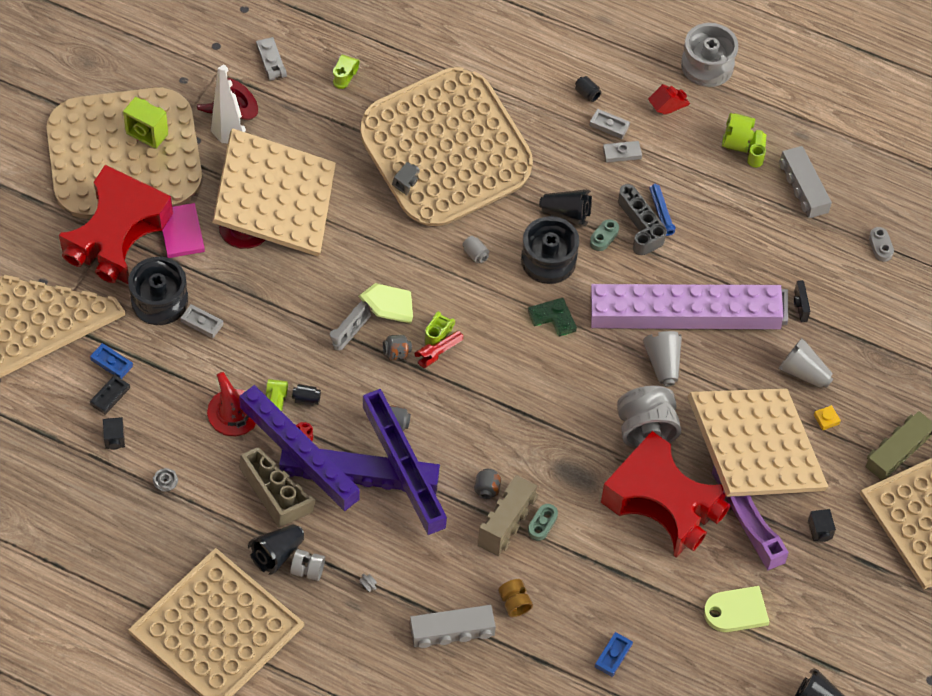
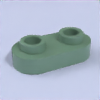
[590,219,619,251]
[528,504,558,541]

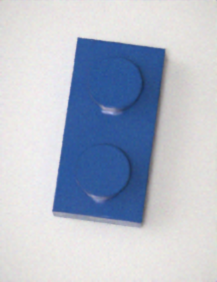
[90,343,133,379]
[595,632,633,677]

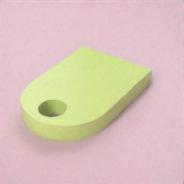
[704,586,769,632]

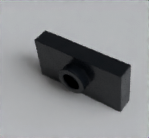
[794,280,811,322]
[90,375,130,415]

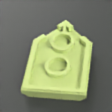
[358,283,413,324]

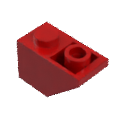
[648,84,690,115]

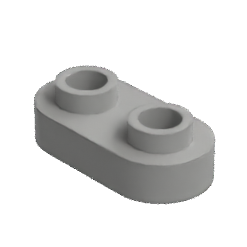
[869,227,894,262]

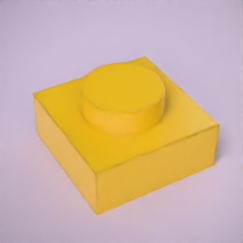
[814,405,841,431]

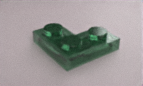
[528,298,577,337]

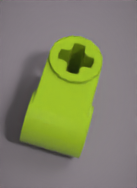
[333,54,360,89]
[424,311,455,345]

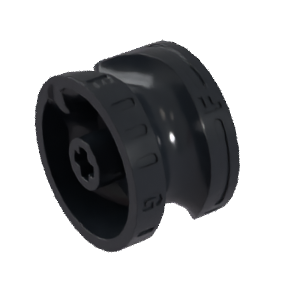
[521,216,580,284]
[128,257,188,325]

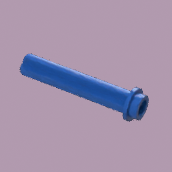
[649,184,676,236]

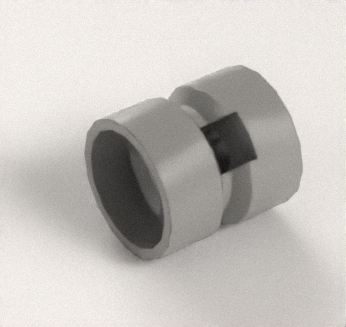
[291,549,325,581]

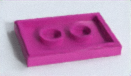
[162,203,205,258]

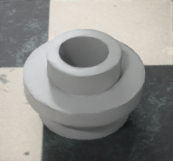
[359,573,377,593]

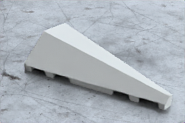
[211,65,246,144]

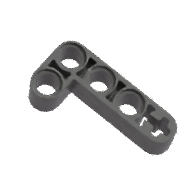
[618,184,667,255]

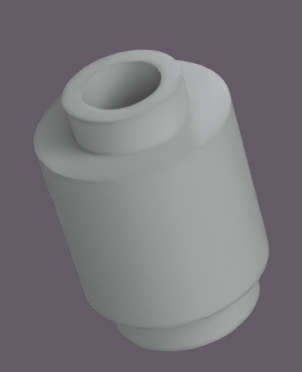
[463,236,489,263]

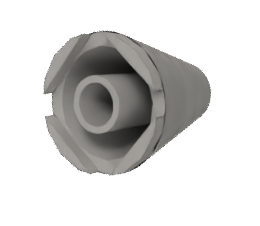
[643,331,682,387]
[778,338,833,388]

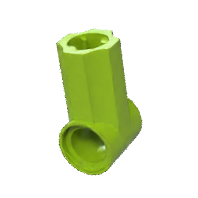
[747,130,767,168]
[266,379,288,411]

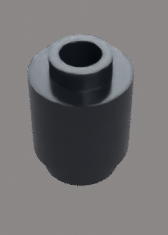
[575,76,602,102]
[292,384,321,406]

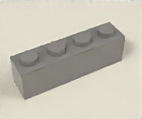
[779,146,832,218]
[410,605,496,648]

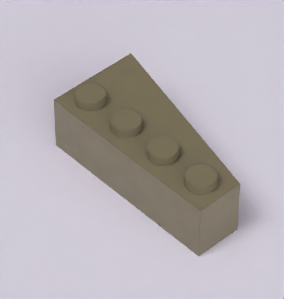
[239,447,315,528]
[478,475,538,556]

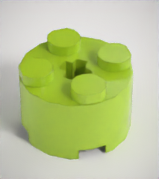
[722,113,756,153]

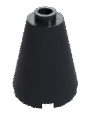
[539,189,592,226]
[248,524,304,575]
[795,668,845,696]

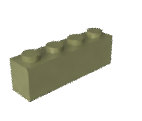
[866,411,932,480]

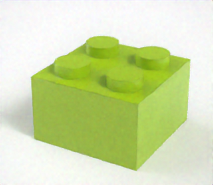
[123,96,169,149]

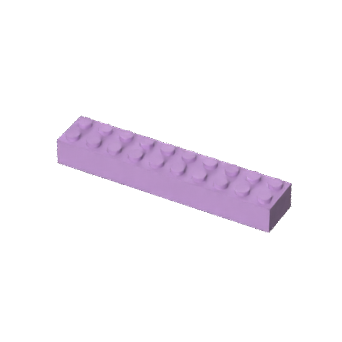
[591,284,783,329]

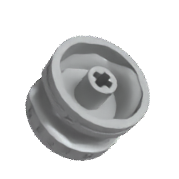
[681,23,738,87]
[617,386,681,448]

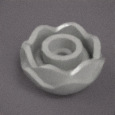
[153,468,178,492]

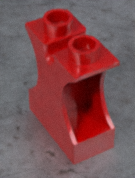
[59,165,173,284]
[601,431,730,558]

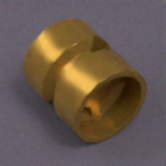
[498,579,533,617]

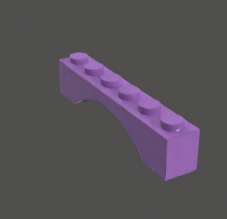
[712,466,789,571]

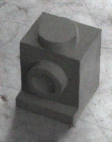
[392,162,420,196]

